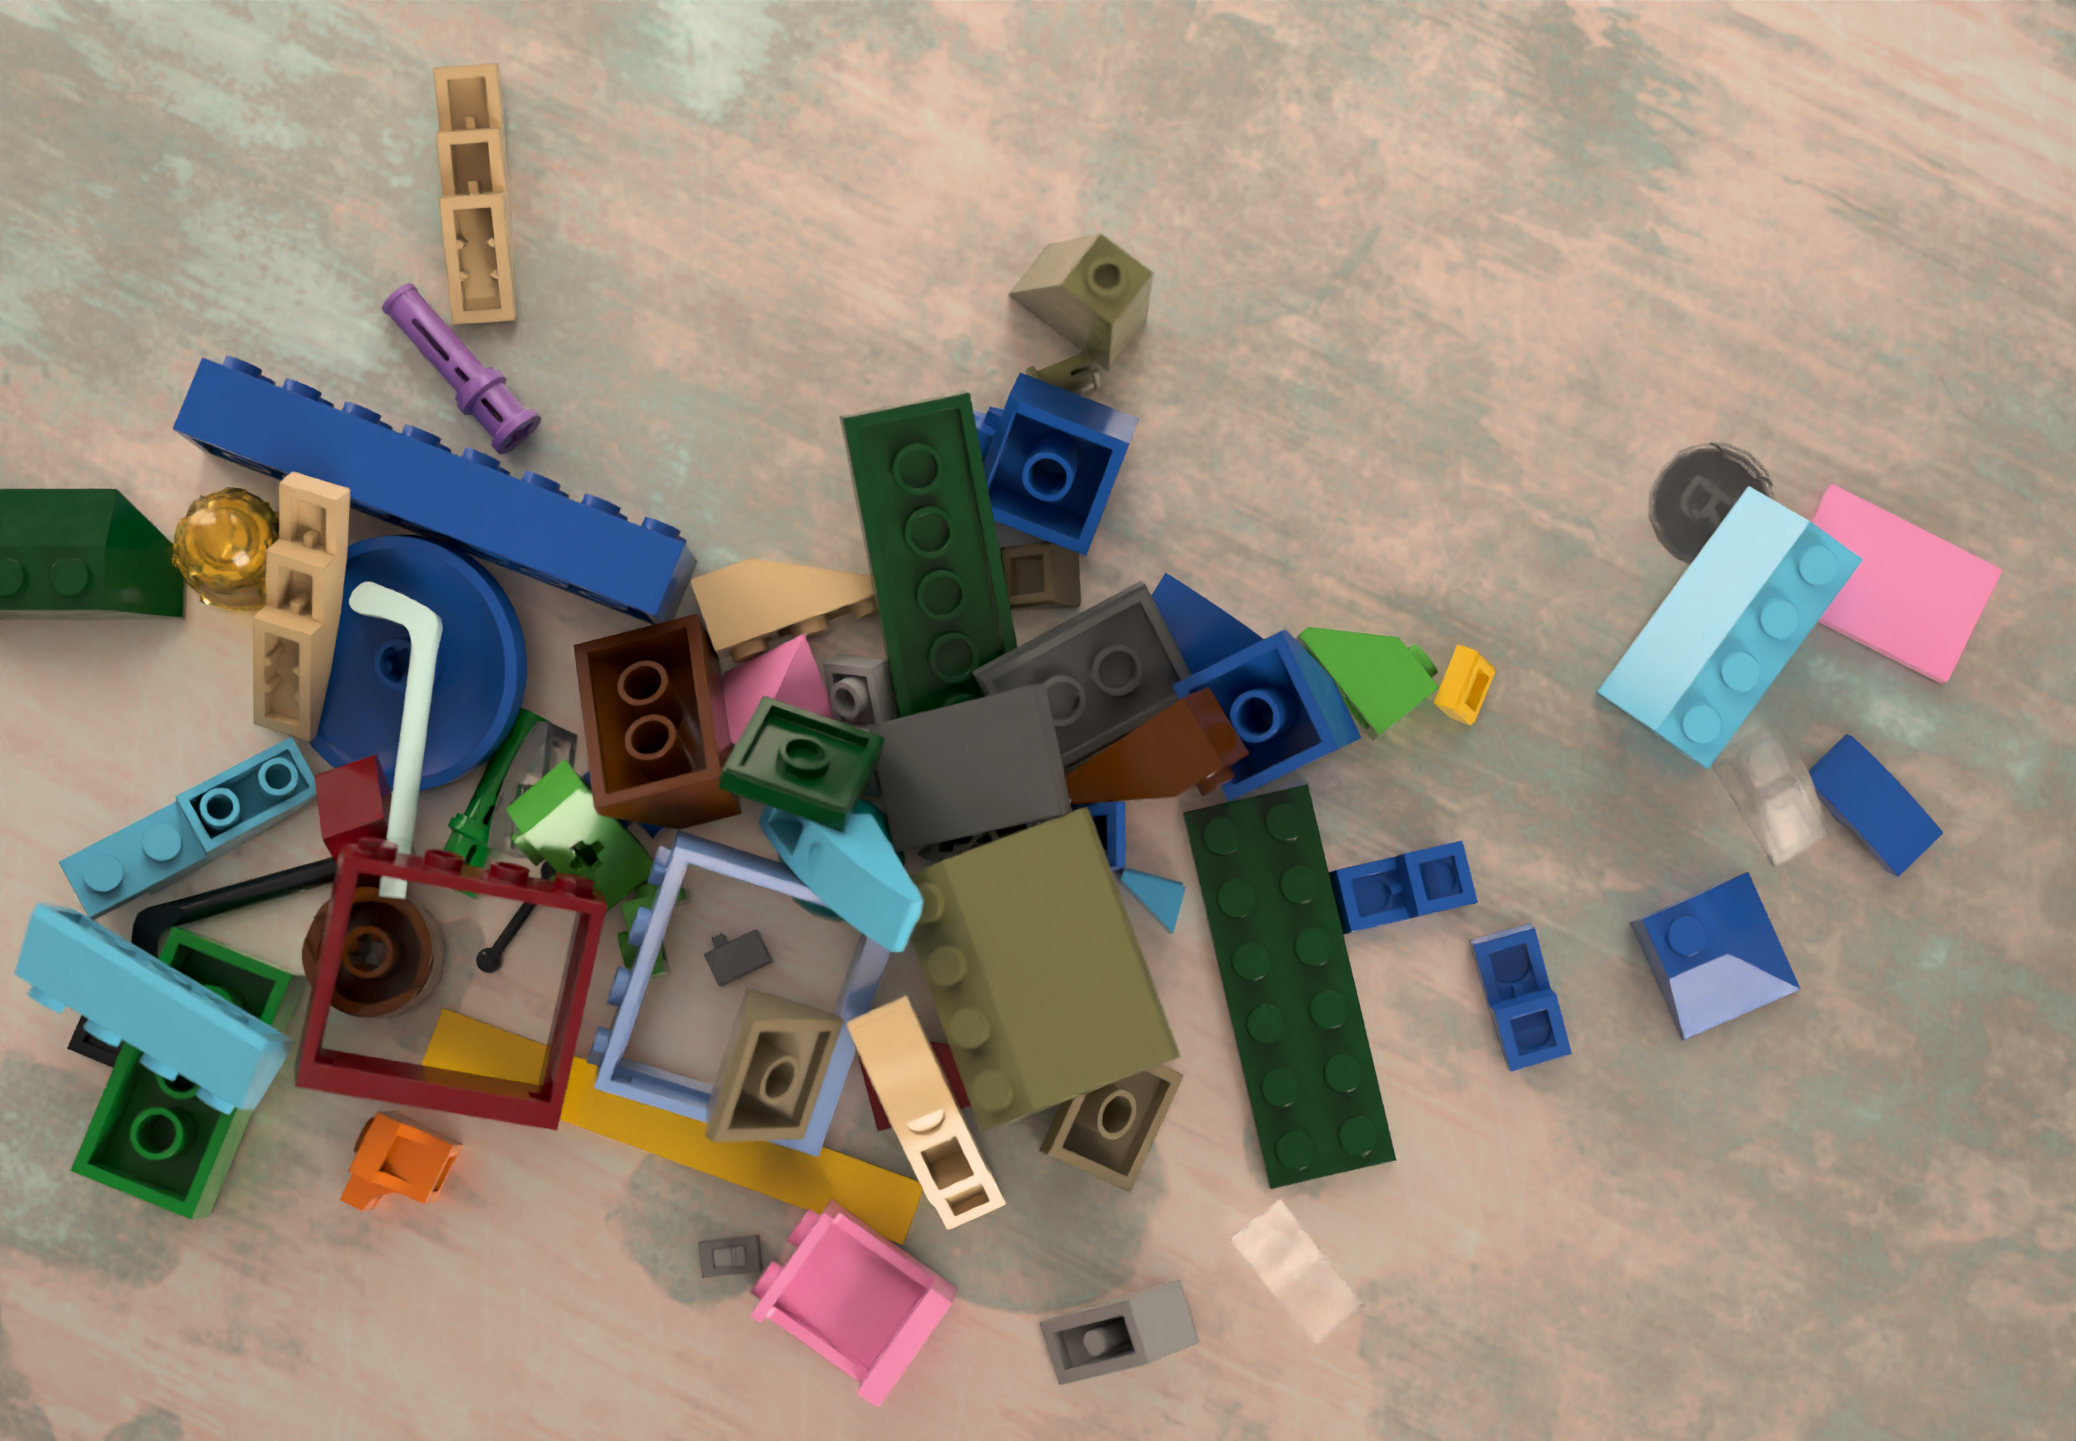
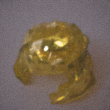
[172,487,279,611]

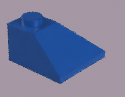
[1630,872,1801,1040]

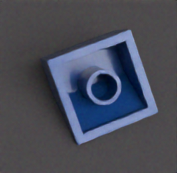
[1172,629,1361,802]

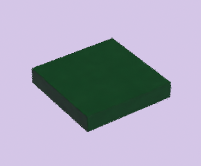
[718,696,885,832]

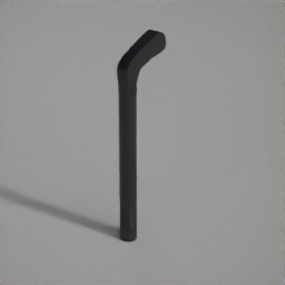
[131,843,416,959]

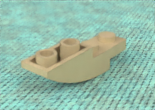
[846,996,1006,1231]

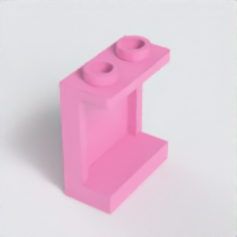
[750,1199,958,1408]

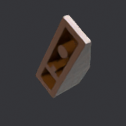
[1065,687,1250,804]

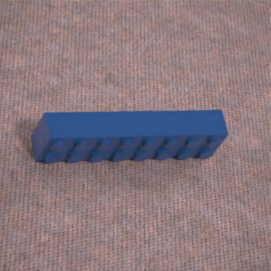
[172,355,697,625]

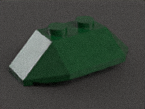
[0,489,187,620]

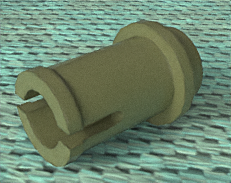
[1026,350,1102,395]

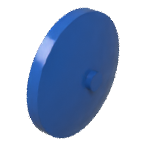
[309,534,527,791]

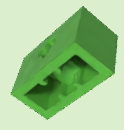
[505,759,654,914]

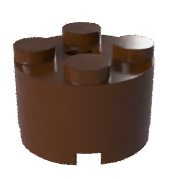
[302,887,445,1019]

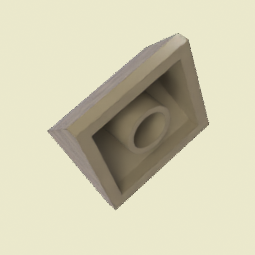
[705,987,844,1142]
[1039,1064,1184,1192]

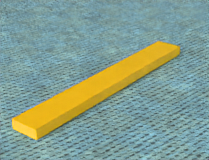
[421,1008,923,1245]

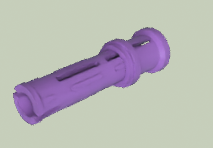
[382,283,541,455]

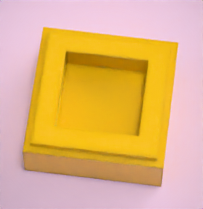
[1433,644,1496,726]

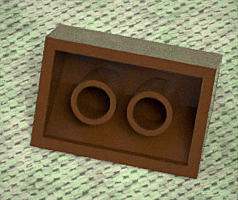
[574,613,742,830]

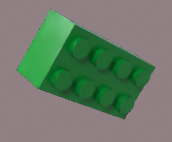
[70,927,307,1220]

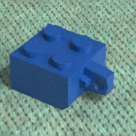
[973,373,1139,556]

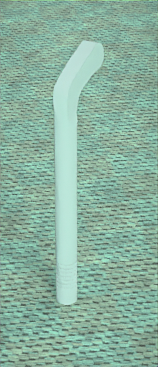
[349,582,443,899]

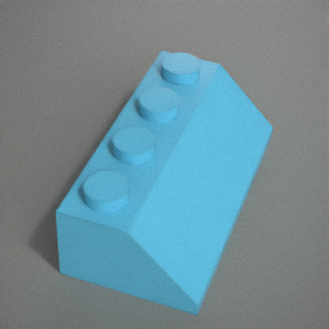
[1597,486,1863,769]
[14,902,296,1114]

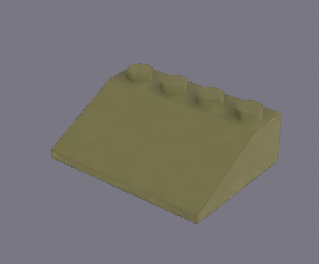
[909,808,1181,1132]

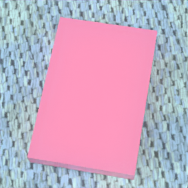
[1810,484,2003,684]

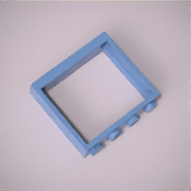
[587,830,891,1157]

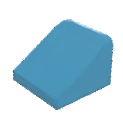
[1119,868,1186,934]

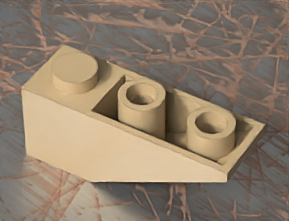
[690,558,878,663]

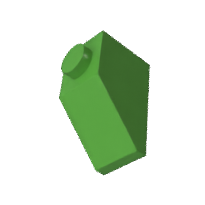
[1296,627,1439,741]

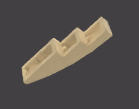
[433,63,517,325]
[253,471,350,742]

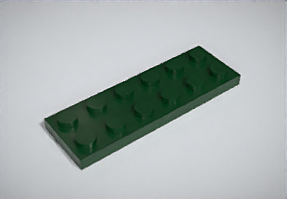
[839,390,1017,718]
[1183,784,1396,1189]

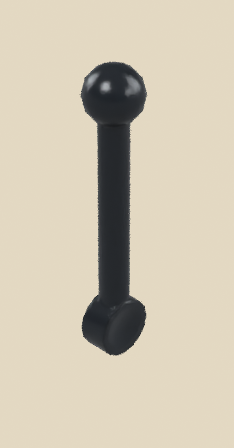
[476,861,557,973]

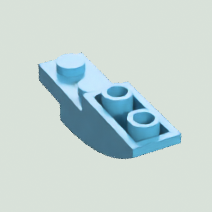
[59,736,317,920]
[758,805,924,952]

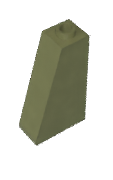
[1009,233,1153,371]

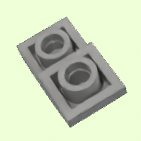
[823,654,893,797]

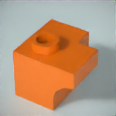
[340,1111,463,1211]

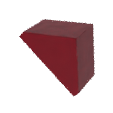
[314,754,412,888]

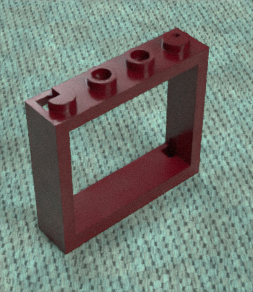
[294,837,607,1131]

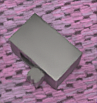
[703,929,773,987]
[698,1234,763,1278]

